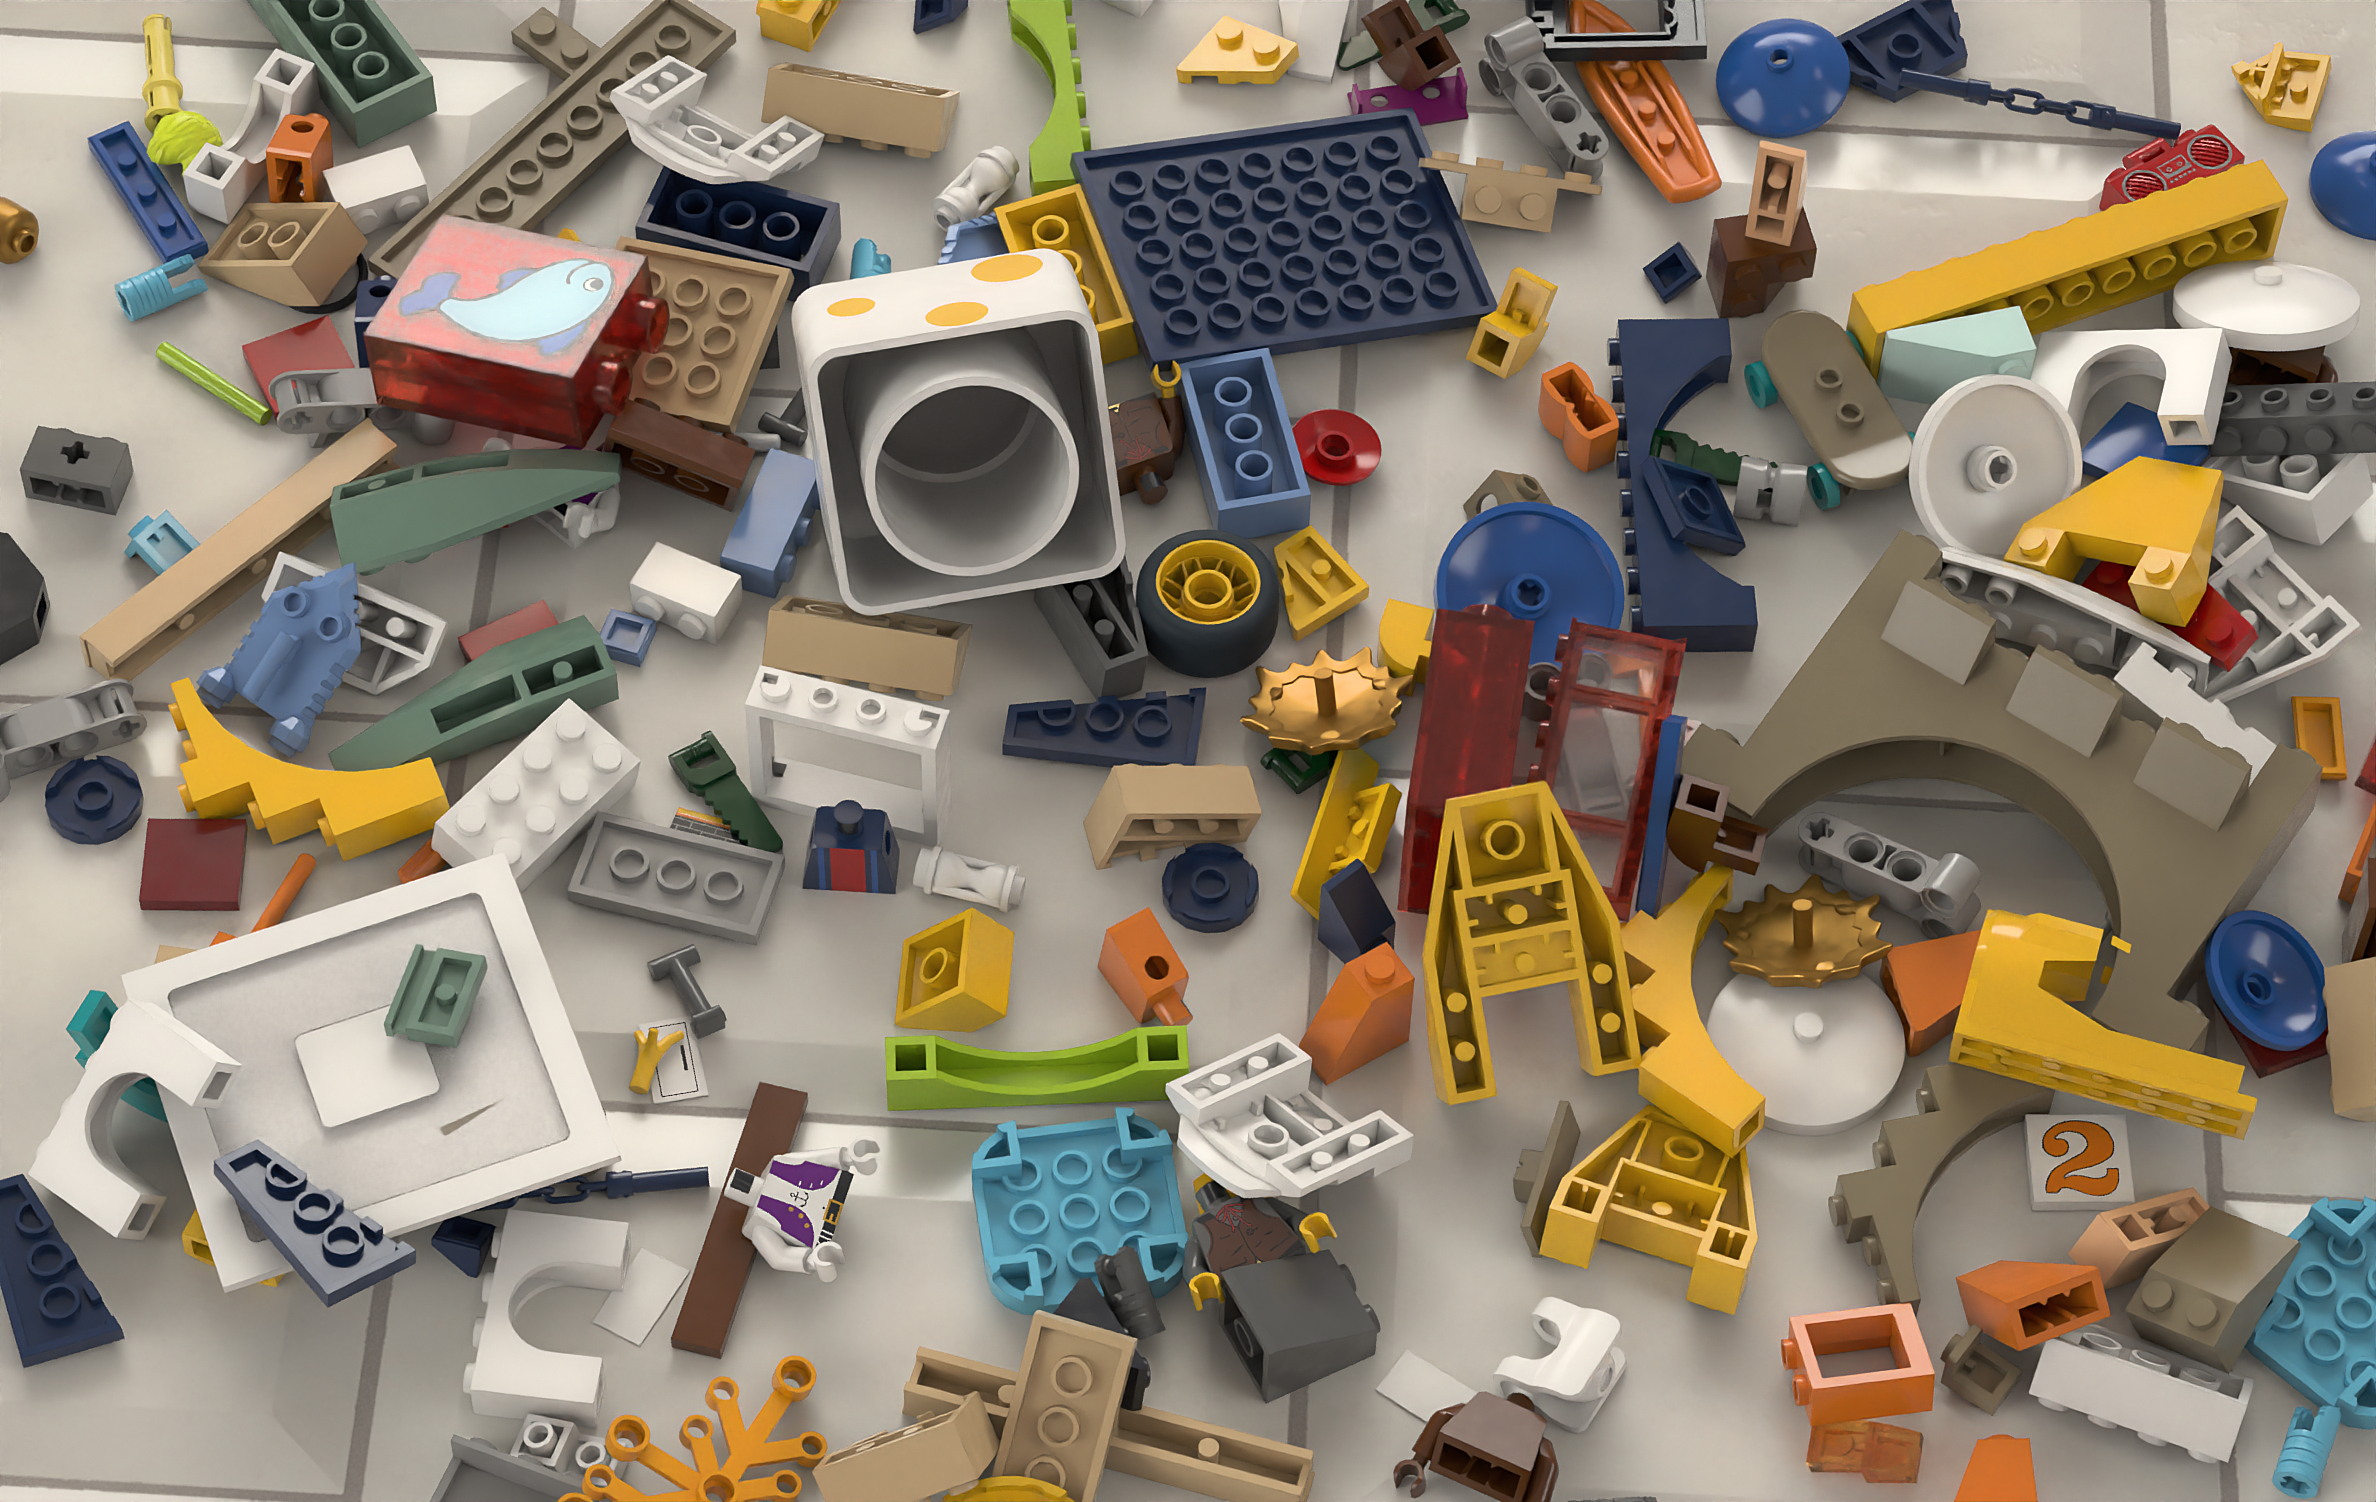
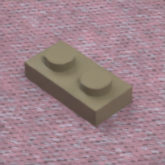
[511,7,600,81]

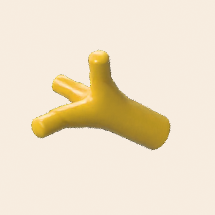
[628,1028,684,1094]

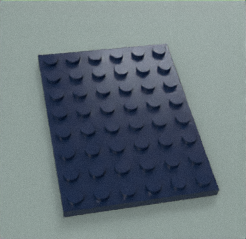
[1070,107,1498,374]

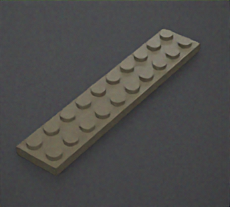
[367,0,736,316]

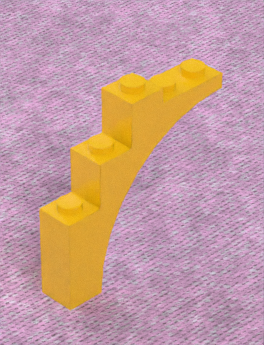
[168,677,450,862]
[1620,863,1766,1158]

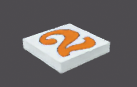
[2023,1114,2135,1211]

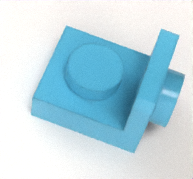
[124,509,200,575]

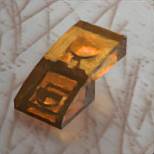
[1806,1420,1924,1483]

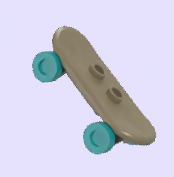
[1744,309,1916,511]

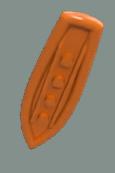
[1569,0,1722,204]

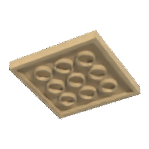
[557,236,795,434]

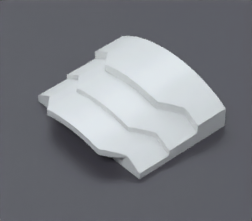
[609,55,825,184]
[1165,1033,1414,1198]

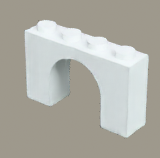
[2030,328,2232,445]
[28,999,243,1240]
[463,1209,632,1428]

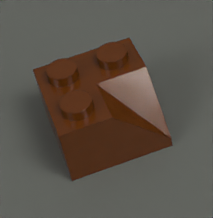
[1706,206,1817,318]

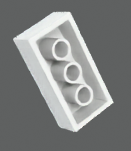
[431,698,641,894]

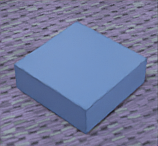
[600,608,657,667]

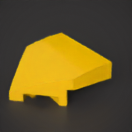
[2231,42,2332,132]

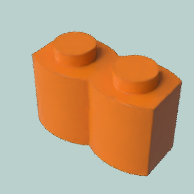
[1538,362,1619,473]

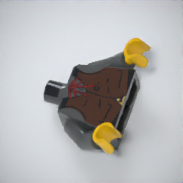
[1183,1180,1337,1311]

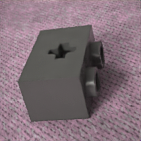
[19,425,134,516]

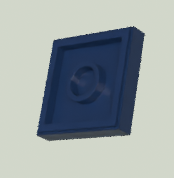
[1640,456,1746,556]

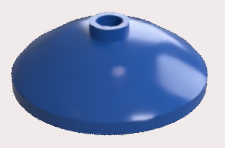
[1716,18,1851,138]
[2309,131,2376,241]
[2205,910,2328,1051]

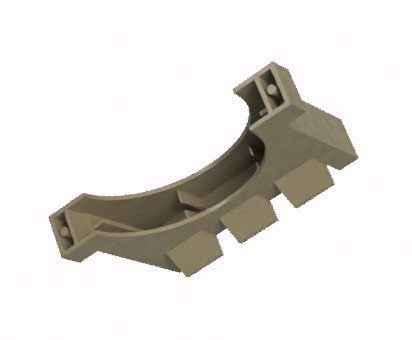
[1677,529,2323,1055]

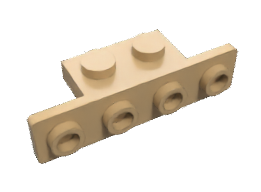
[1418,150,1603,233]

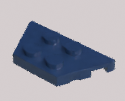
[1836,0,1968,103]

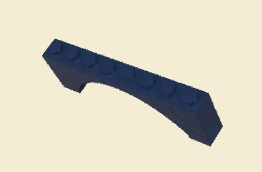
[1607,318,1758,653]

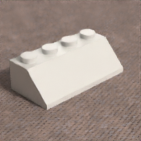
[2029,1323,2255,1463]

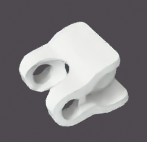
[1493,1297,1627,1433]

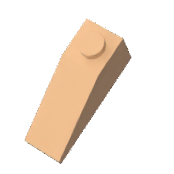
[1745,140,1807,246]
[2068,1187,2210,1290]

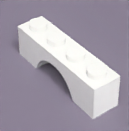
[183,48,321,225]

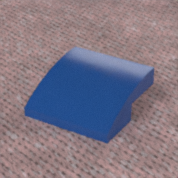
[2081,401,2210,479]

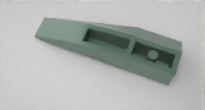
[330,449,623,576]
[328,615,619,772]

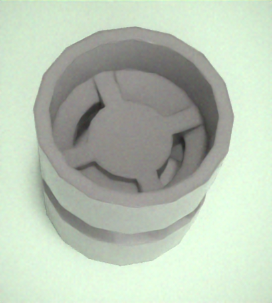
[1733,456,1808,526]

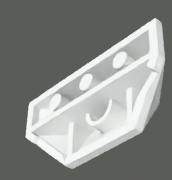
[262,551,449,696]

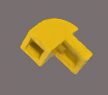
[1466,267,1558,379]
[1377,598,1471,697]

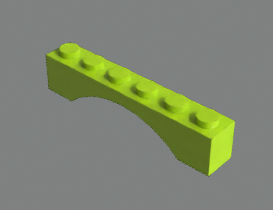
[1007,0,1091,197]
[885,1025,1189,1111]

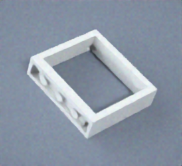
[745,665,952,847]

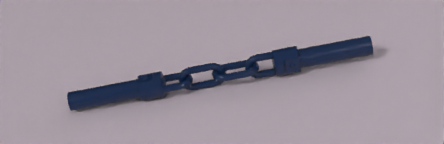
[1898,68,2181,141]
[470,1166,710,1212]

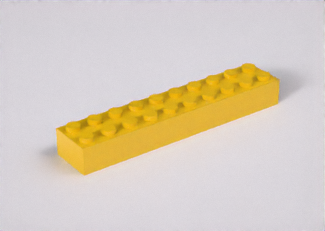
[1846,159,2289,382]

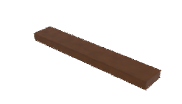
[671,1082,808,1359]

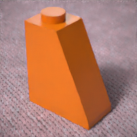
[1879,929,1982,1058]
[1299,942,1415,1086]
[1956,1260,2111,1351]
[1954,1434,2038,1502]

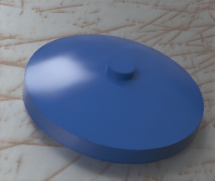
[1433,502,1625,688]

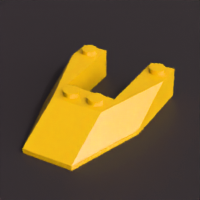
[1422,781,1642,1106]

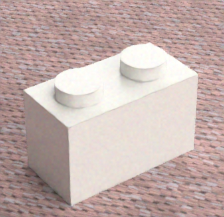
[322,145,429,234]
[630,542,743,645]

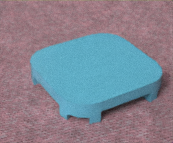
[972,1107,1188,1315]
[2244,1196,2376,1430]

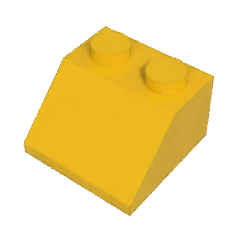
[894,907,1015,1033]

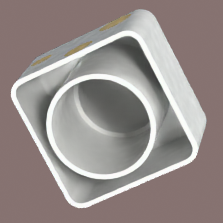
[791,248,1126,616]

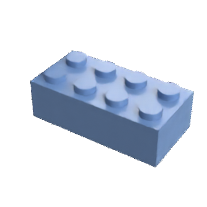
[1176,348,1311,539]

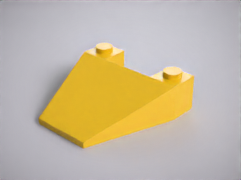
[2003,456,2224,627]
[1539,1104,1758,1315]

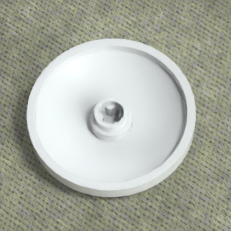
[2172,260,2360,351]
[1909,374,2083,561]
[1706,973,1905,1136]

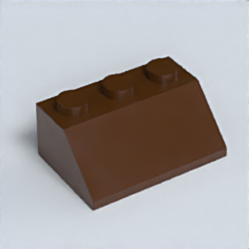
[602,397,756,512]

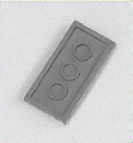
[567,811,785,946]

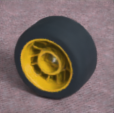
[1136,529,1280,678]

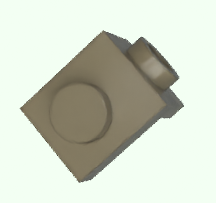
[1940,1324,2023,1416]

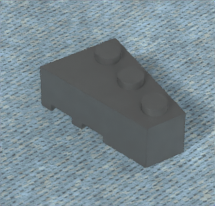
[1034,550,1148,701]

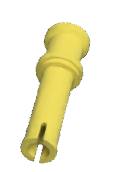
[142,14,183,133]

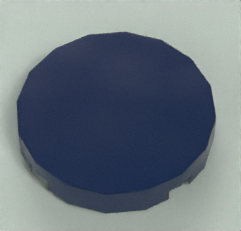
[45,755,144,845]
[1162,842,1259,933]

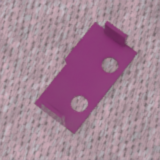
[1347,67,1469,126]

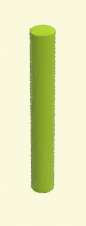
[156,341,272,426]

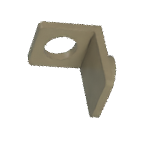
[1463,470,1553,520]

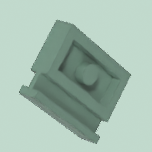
[383,944,488,1048]

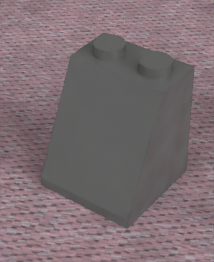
[1219,1249,1381,1404]

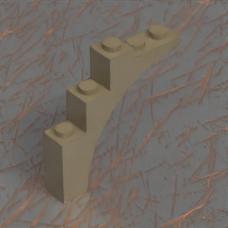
[1828,1063,2055,1318]

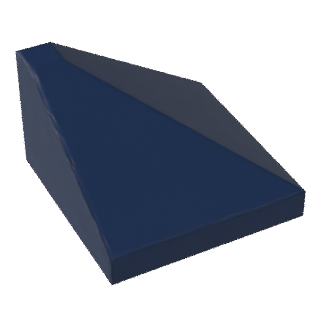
[913,0,968,35]
[1642,241,1702,304]
[431,1216,496,1278]

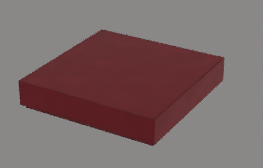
[139,818,248,911]

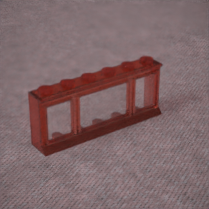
[1527,617,1687,922]

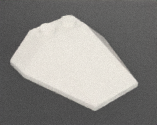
[2197,505,2362,703]

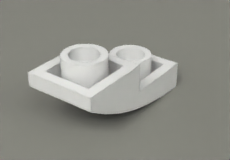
[509,1413,629,1488]

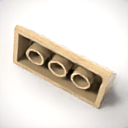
[761,62,960,158]
[762,594,973,701]

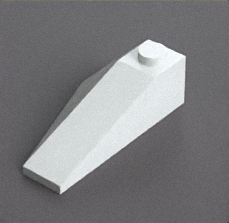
[1278,0,1355,83]

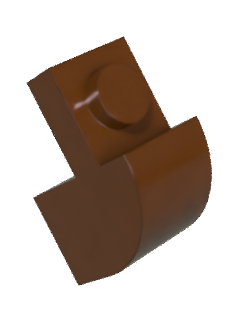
[1361,0,1461,91]
[1666,773,1768,876]

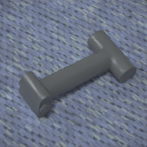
[758,386,808,447]
[647,944,727,1039]

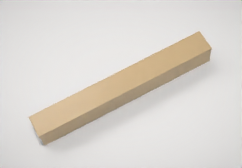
[79,418,401,682]
[902,1346,1315,1502]

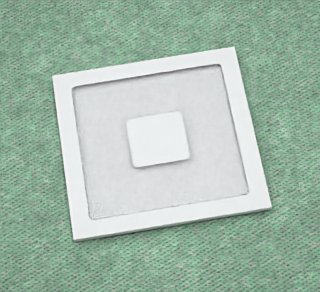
[120,852,622,1293]

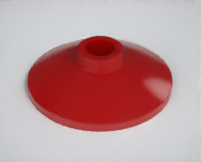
[1292,409,1382,486]

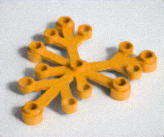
[557,1355,827,1502]

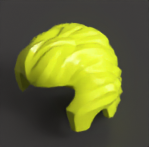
[146,111,224,177]

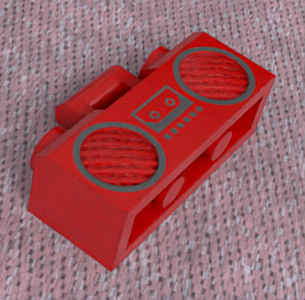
[2099,124,2245,211]

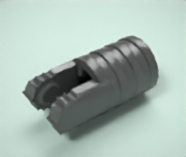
[1094,1245,1166,1341]

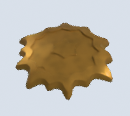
[1240,646,1414,755]
[1714,874,1893,988]

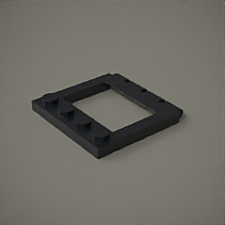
[1525,0,1707,62]

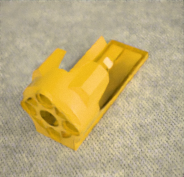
[1948,909,2258,1140]

